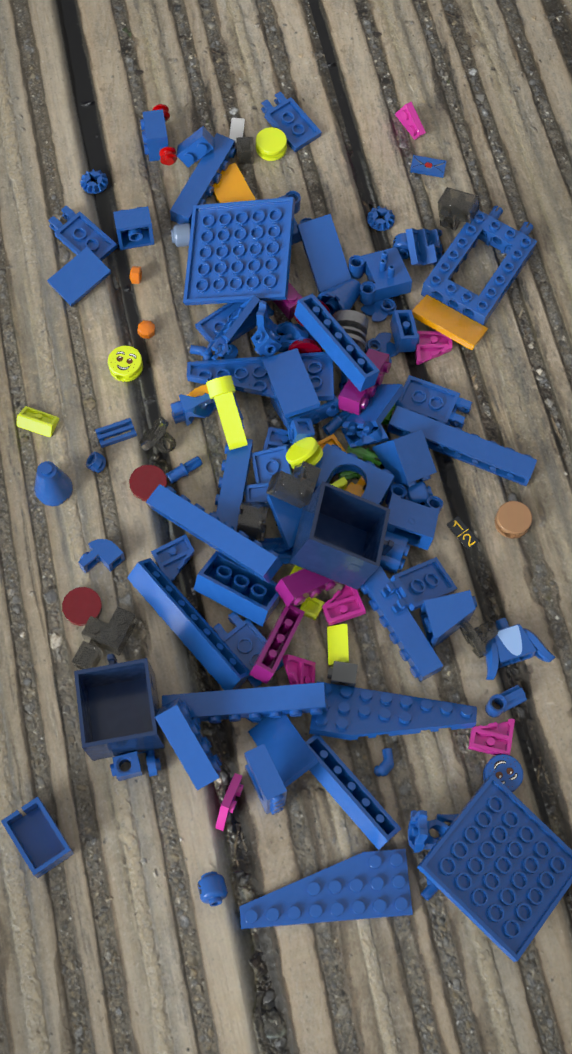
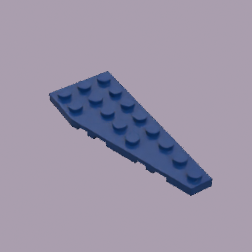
[187,352,335,401]
[309,681,477,740]
[240,849,413,929]

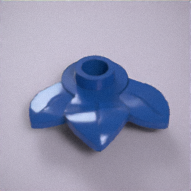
[361,298,397,322]
[365,332,400,364]

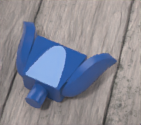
[485,618,556,680]

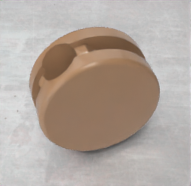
[495,501,532,539]

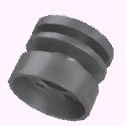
[332,310,369,352]

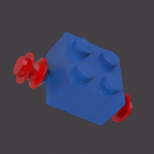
[140,104,177,165]

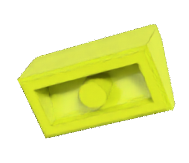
[17,406,60,437]
[327,624,349,666]

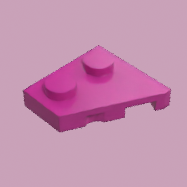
[416,331,452,365]
[322,585,366,626]
[282,654,316,685]
[468,719,515,755]

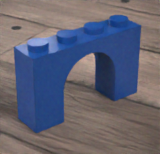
[305,443,395,505]
[244,744,287,815]

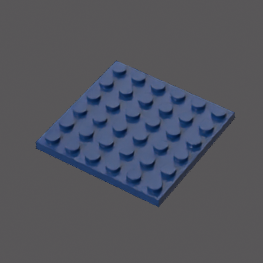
[183,197,295,306]
[417,774,572,962]

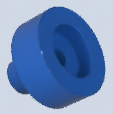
[220,344,238,359]

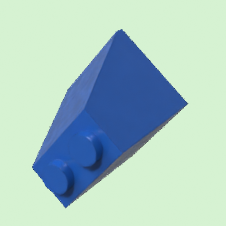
[372,429,437,488]
[419,590,477,649]

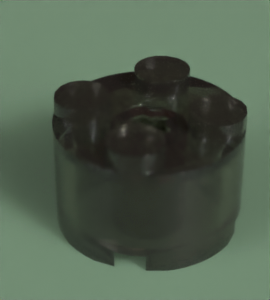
[237,502,269,542]

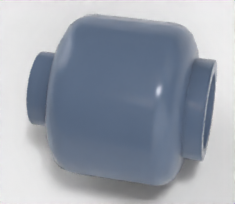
[171,223,191,247]

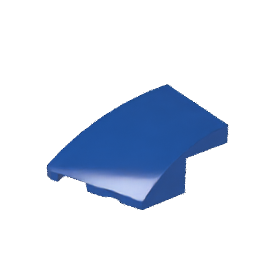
[406,228,442,266]

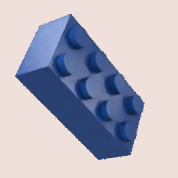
[193,551,281,627]
[155,697,222,791]

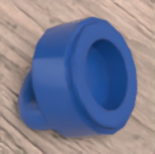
[86,452,106,473]

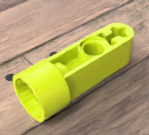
[206,375,248,450]

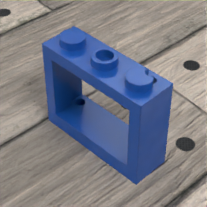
[270,394,340,430]

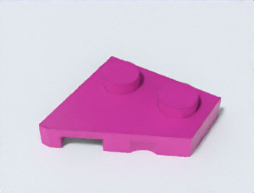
[395,102,426,140]
[215,773,244,831]

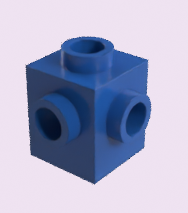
[251,325,282,357]

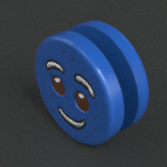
[483,754,523,792]

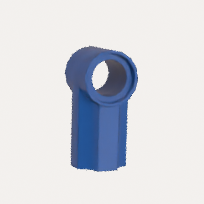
[485,685,527,718]

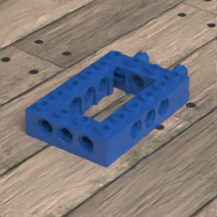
[421,205,537,326]

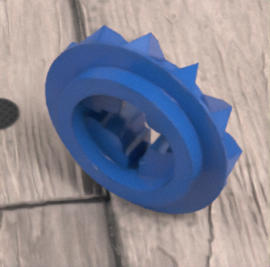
[80,169,108,194]
[367,206,395,231]

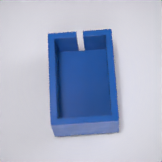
[1,797,75,878]

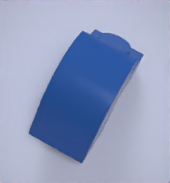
[78,539,125,573]

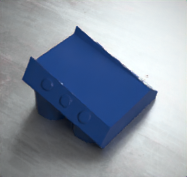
[341,424,389,448]

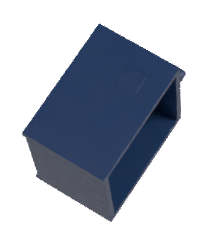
[289,481,394,590]
[74,654,165,761]

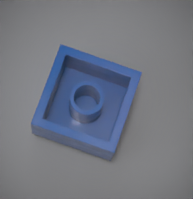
[113,206,155,250]

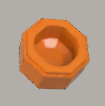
[130,266,142,284]
[138,320,155,339]

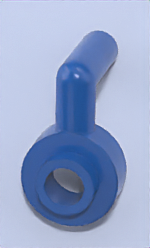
[137,750,161,777]

